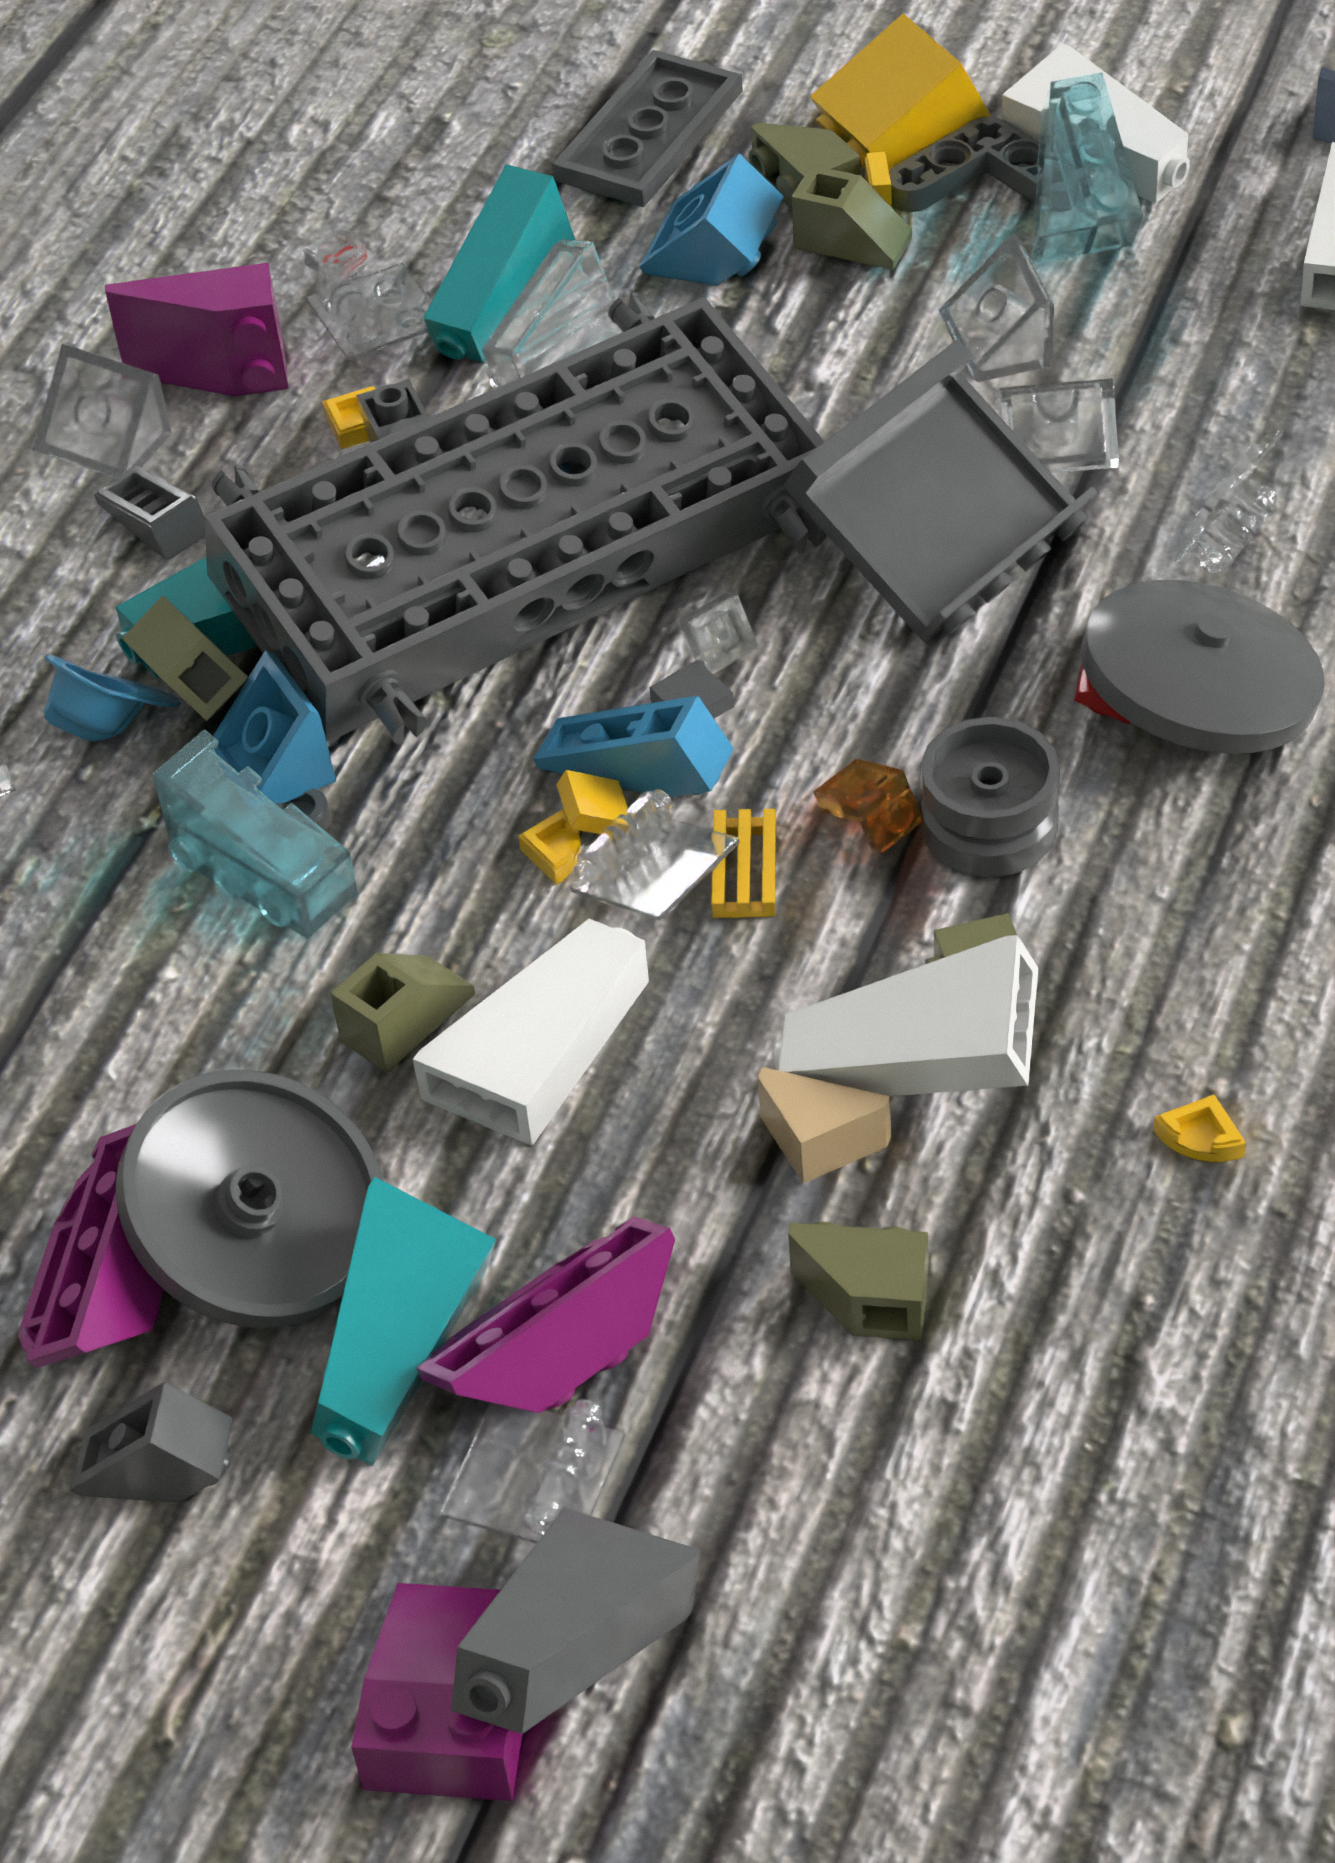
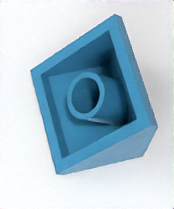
[206,650,337,814]

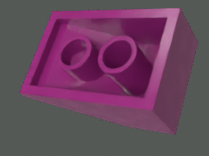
[105,262,289,396]
[351,1583,523,1801]

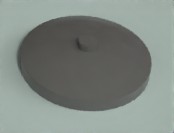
[1081,580,1325,754]
[116,1069,384,1328]

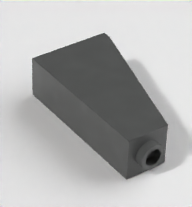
[451,1507,700,1734]

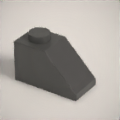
[70,1382,234,1503]

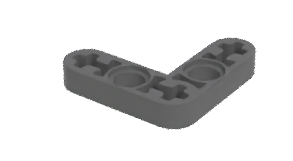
[889,117,1084,214]

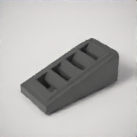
[94,466,205,559]

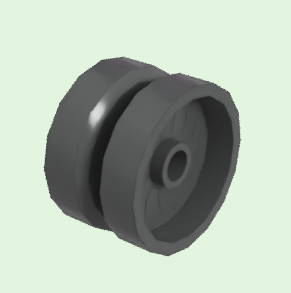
[920,717,1060,878]

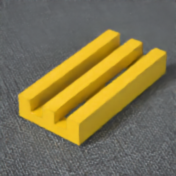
[711,809,777,918]

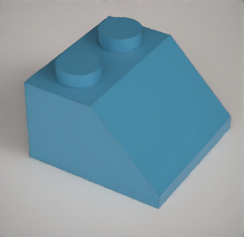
[639,153,784,286]

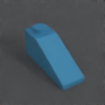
[533,696,734,798]

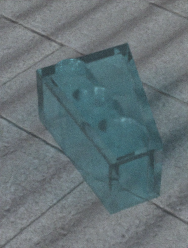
[1030,72,1143,265]
[152,729,358,939]

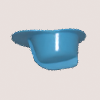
[44,654,181,741]

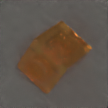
[813,758,921,853]

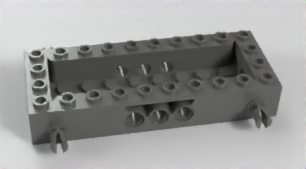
[204,292,827,744]

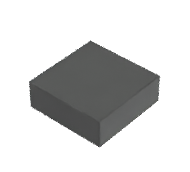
[649,660,734,719]

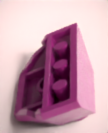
[18,1124,164,1369]
[416,1216,675,1413]

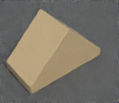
[758,1067,891,1184]

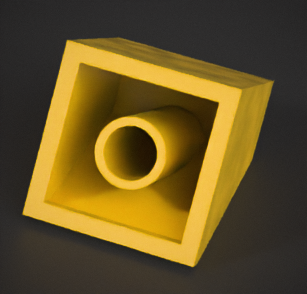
[810,13,992,171]

